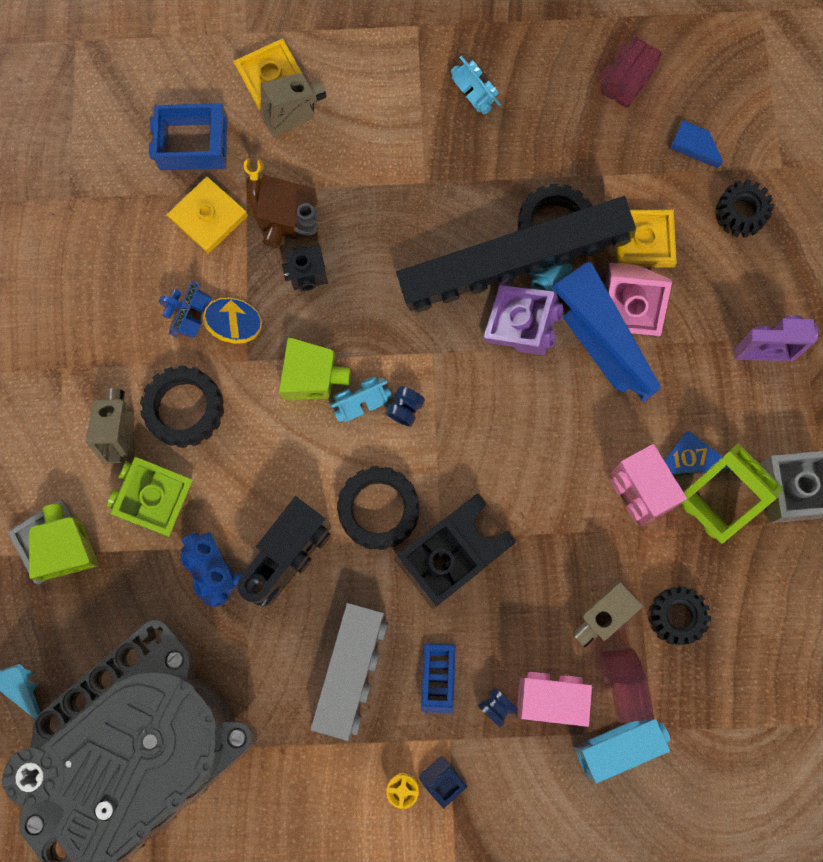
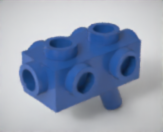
[180,532,243,608]

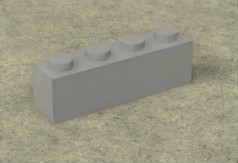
[311,603,389,741]

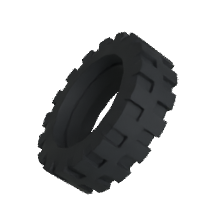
[517,184,592,259]
[140,365,224,448]
[337,466,419,550]

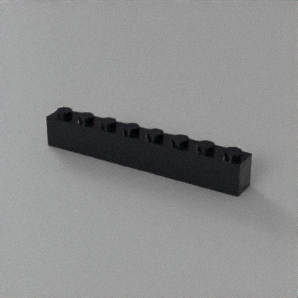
[396,196,636,312]

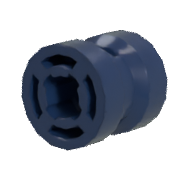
[385,386,425,427]

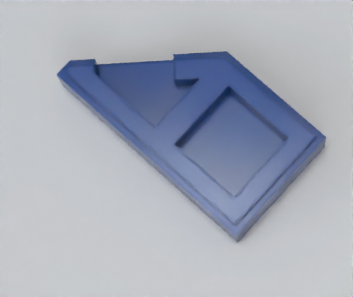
[670,121,723,168]

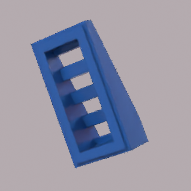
[421,644,456,714]

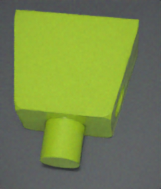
[279,338,351,400]
[29,504,99,581]

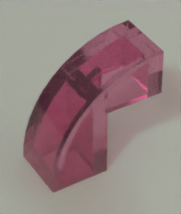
[600,648,654,723]

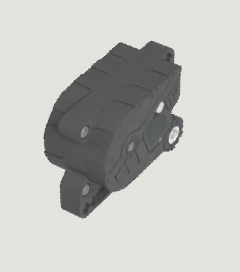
[2,620,257,862]

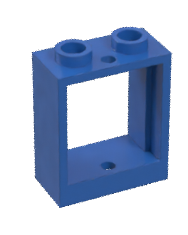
[149,103,228,170]

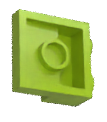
[106,457,193,537]

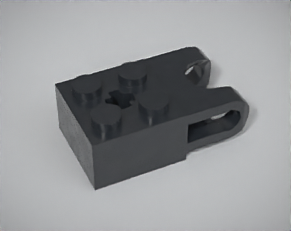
[394,494,516,609]
[237,496,331,607]

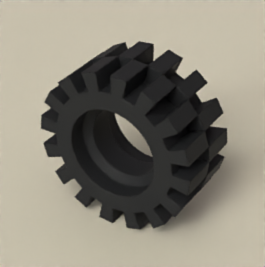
[715,180,774,237]
[648,586,711,645]

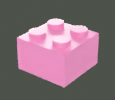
[610,444,687,526]
[516,672,592,727]

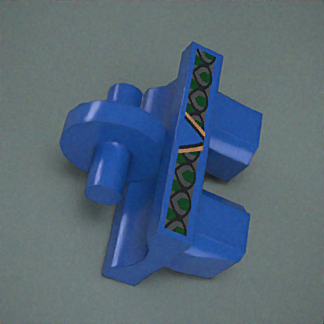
[159,281,212,338]

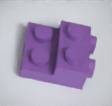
[484,285,563,356]
[734,315,819,361]

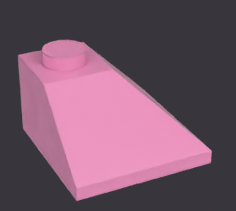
[605,263,672,336]

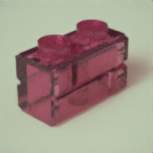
[600,37,662,108]

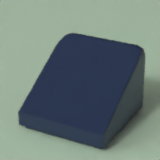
[419,756,468,809]

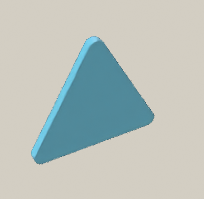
[0,664,40,719]

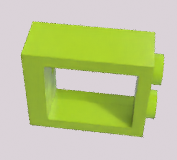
[681,443,784,544]

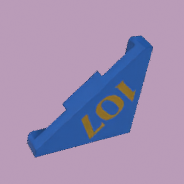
[664,431,730,475]

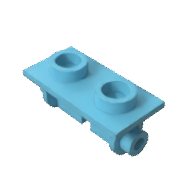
[451,55,501,114]
[329,376,393,423]

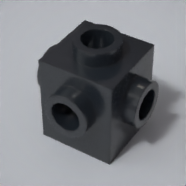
[282,246,328,291]

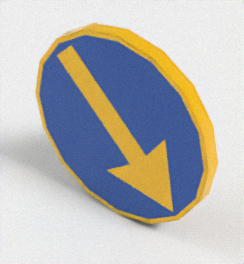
[203,298,262,344]

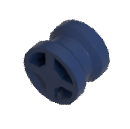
[477,686,518,728]

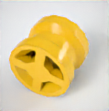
[386,773,419,809]

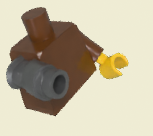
[243,158,319,248]

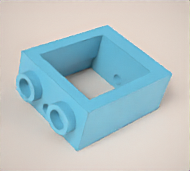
[573,717,670,783]

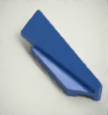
[552,262,661,402]

